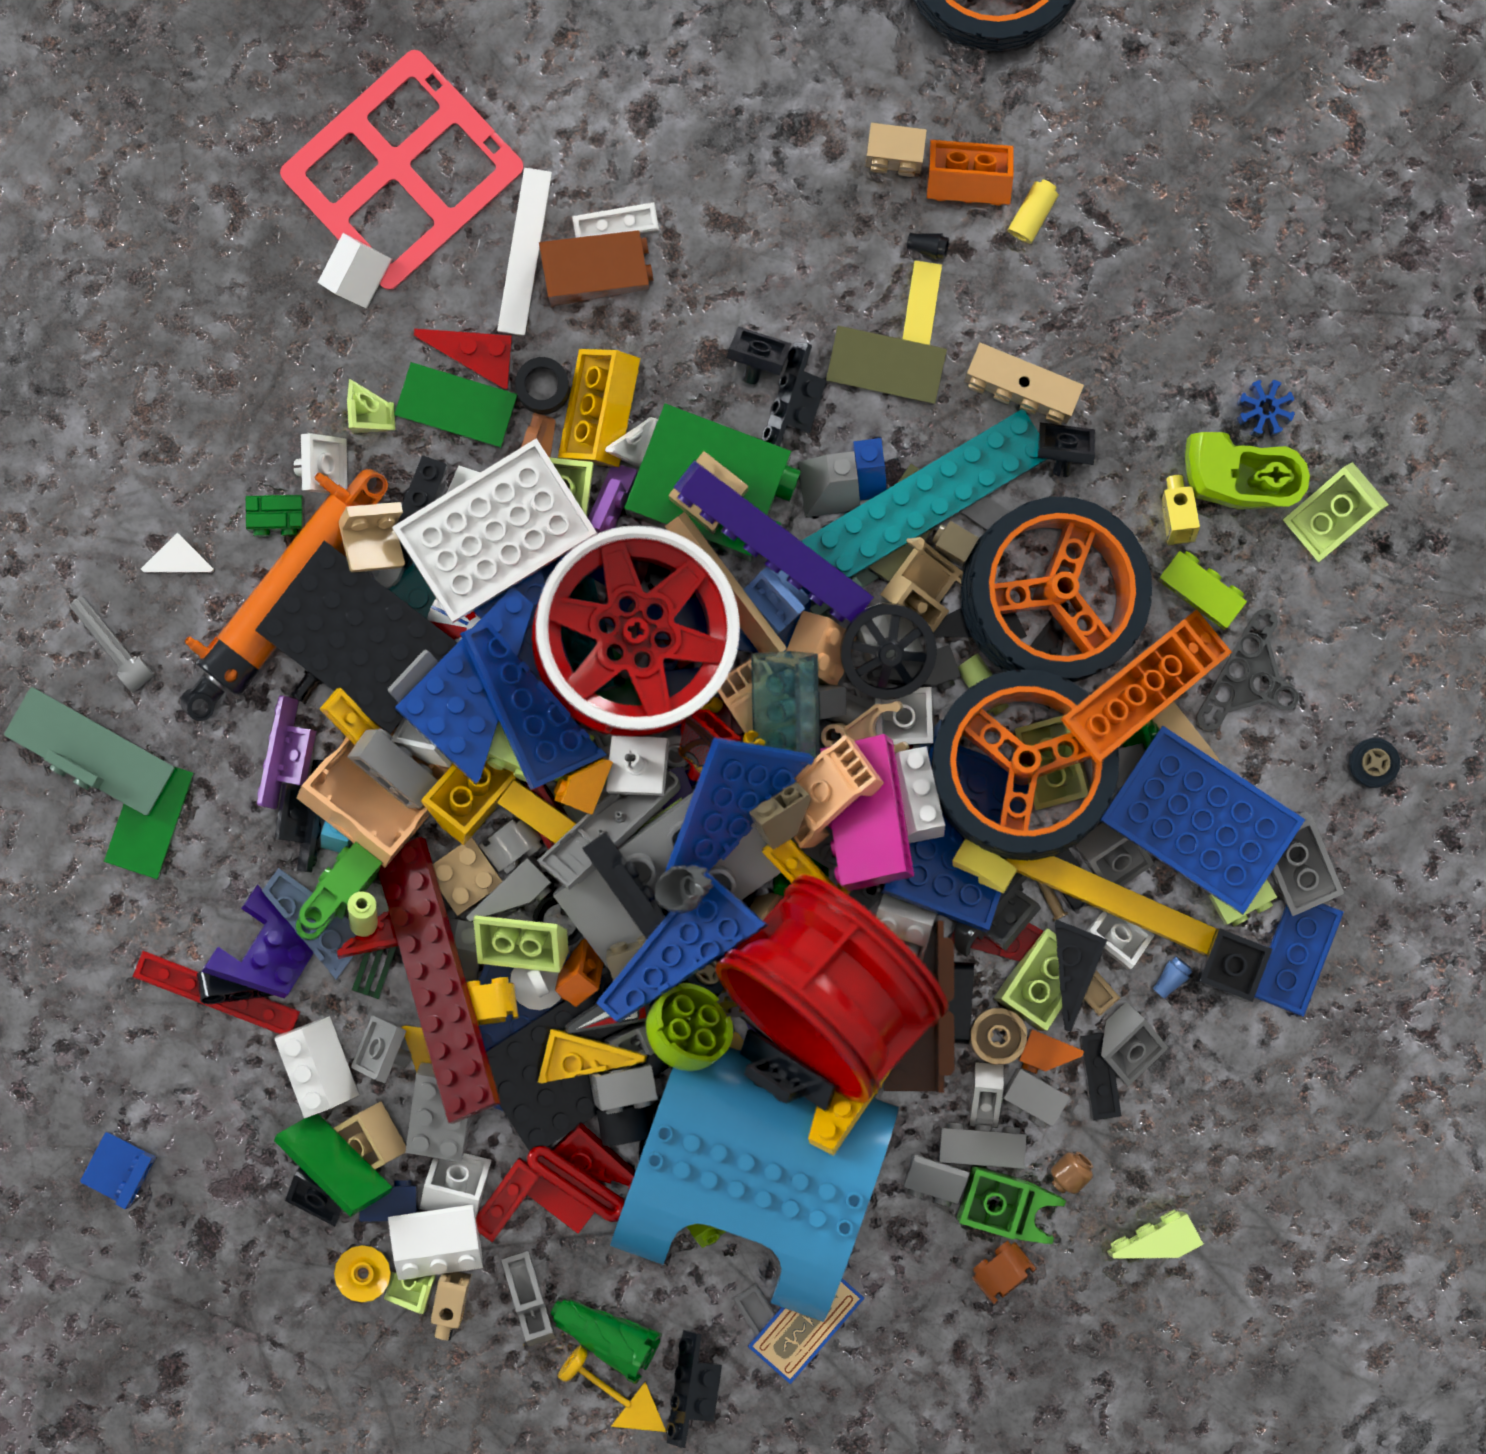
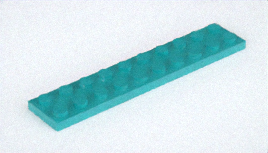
[801,409,1048,578]

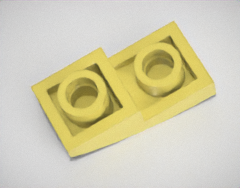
[953,839,1017,893]

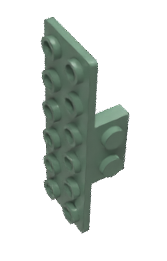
[4,687,175,816]

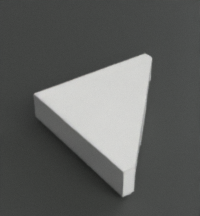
[605,417,658,468]
[141,533,215,573]

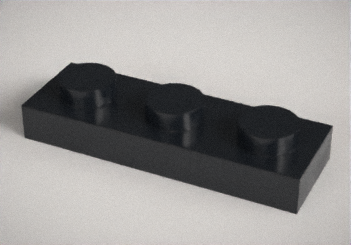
[1080,1033,1122,1120]

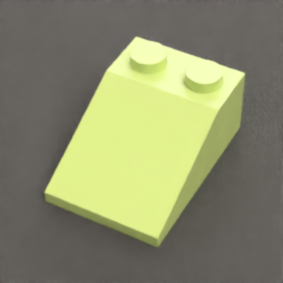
[1283,462,1389,562]
[993,928,1062,1031]

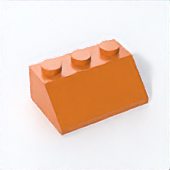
[927,140,1014,205]

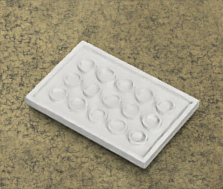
[392,438,597,624]

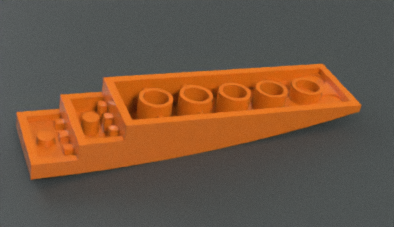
[1061,609,1232,764]

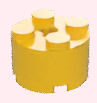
[466,977,519,1025]

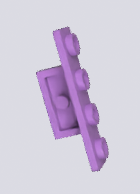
[588,465,638,534]
[257,695,317,809]

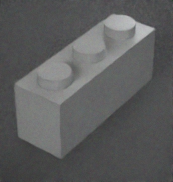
[347,729,438,808]
[938,1122,1027,1168]

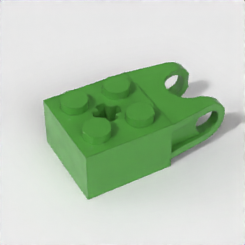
[295,842,382,941]
[956,1165,1066,1244]

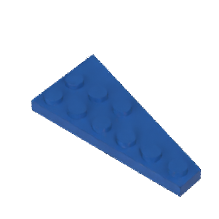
[460,621,607,790]

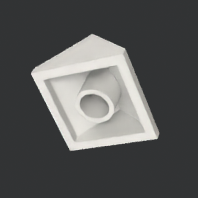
[318,233,392,308]
[875,687,935,745]
[1086,910,1155,970]

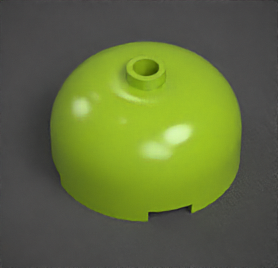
[646,983,733,1071]

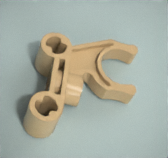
[821,701,909,752]

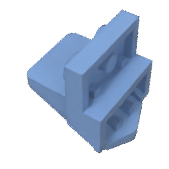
[739,566,809,635]

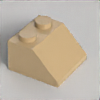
[333,1101,406,1169]

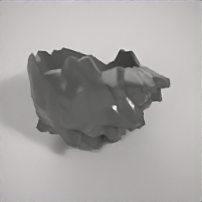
[655,865,713,914]

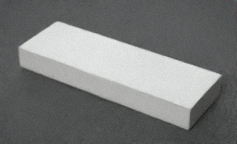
[572,202,659,238]

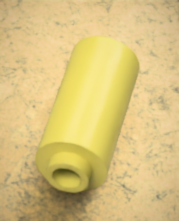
[1007,179,1059,244]

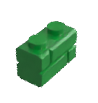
[245,495,305,537]

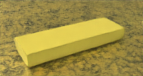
[902,261,942,345]

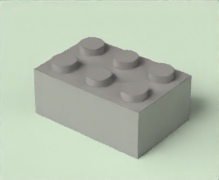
[405,1062,471,1162]

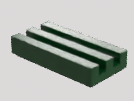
[352,946,397,999]

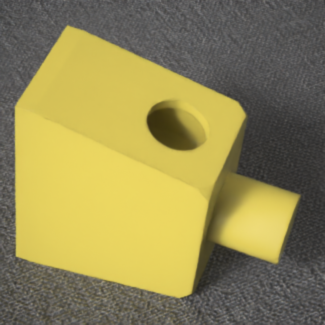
[1162,475,1200,545]

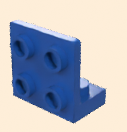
[80,1132,156,1209]

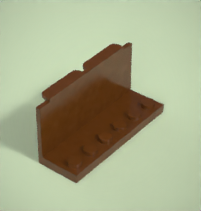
[884,920,954,1093]

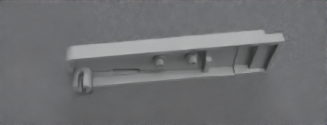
[538,771,681,890]

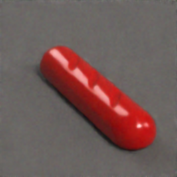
[527,1146,625,1222]

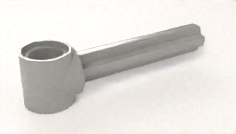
[70,596,155,693]

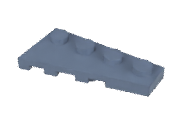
[262,868,357,980]

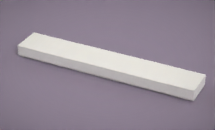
[497,168,552,337]

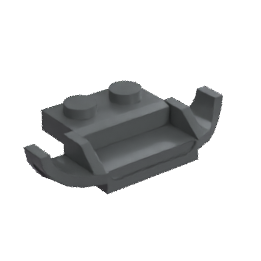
[954,872,1041,957]

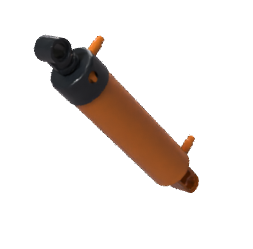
[180,469,388,721]

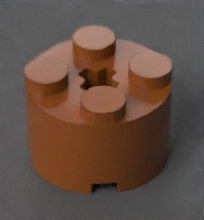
[972,1240,1037,1305]

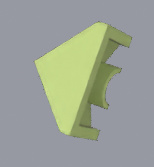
[347,379,395,434]
[384,1272,437,1314]

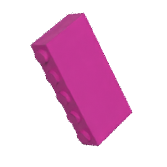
[820,734,914,891]

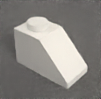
[969,1062,1004,1128]

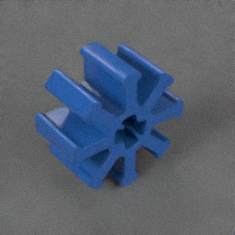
[1237,380,1295,438]

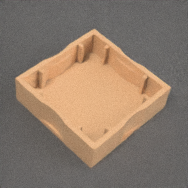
[297,723,449,868]

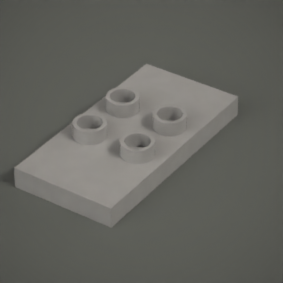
[553,792,805,971]

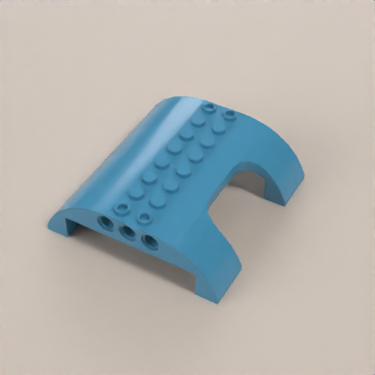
[610,1047,899,1322]

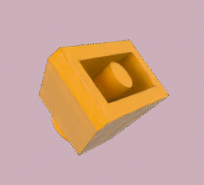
[554,758,613,815]

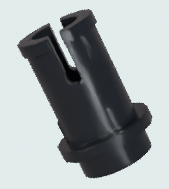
[291,670,323,705]

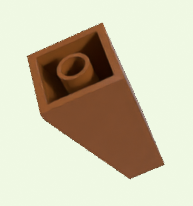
[539,230,654,307]

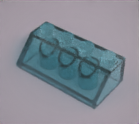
[751,651,820,771]

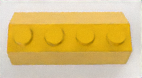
[558,349,640,467]
[421,760,521,845]

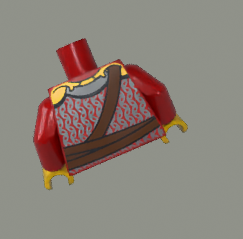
[679,696,765,782]

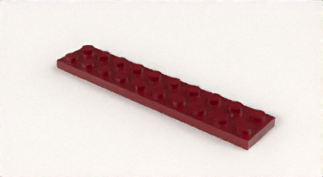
[379,837,500,1124]

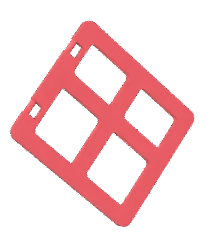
[280,50,523,290]

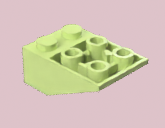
[1107,1209,1203,1258]

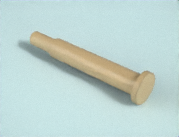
[1037,881,1068,921]

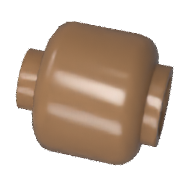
[1051,1152,1093,1194]

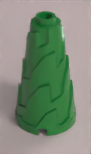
[550,1299,662,1384]

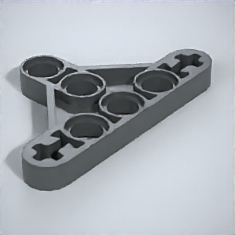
[1196,609,1299,731]

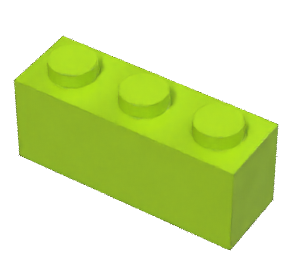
[1157,551,1247,631]

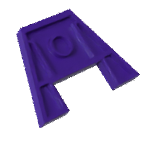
[201,884,314,998]

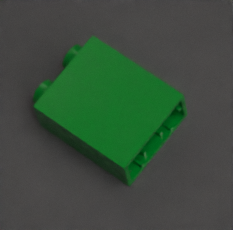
[624,403,801,562]

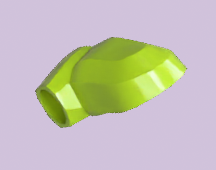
[1185,432,1310,509]

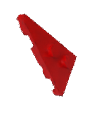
[414,328,512,390]
[337,910,399,959]
[551,1122,636,1190]

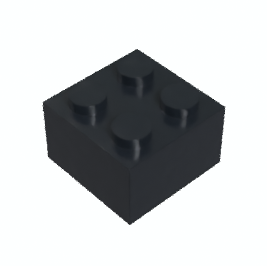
[1196,928,1272,1002]

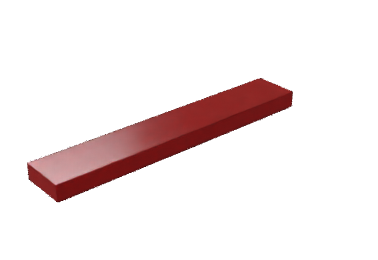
[132,951,301,1034]

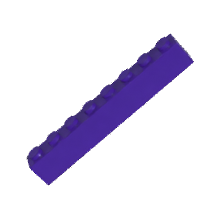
[674,460,874,622]

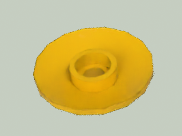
[334,1245,391,1302]

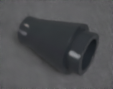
[907,232,949,260]

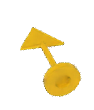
[557,1345,666,1432]

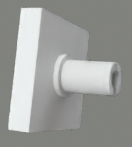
[294,433,348,494]
[606,736,669,796]

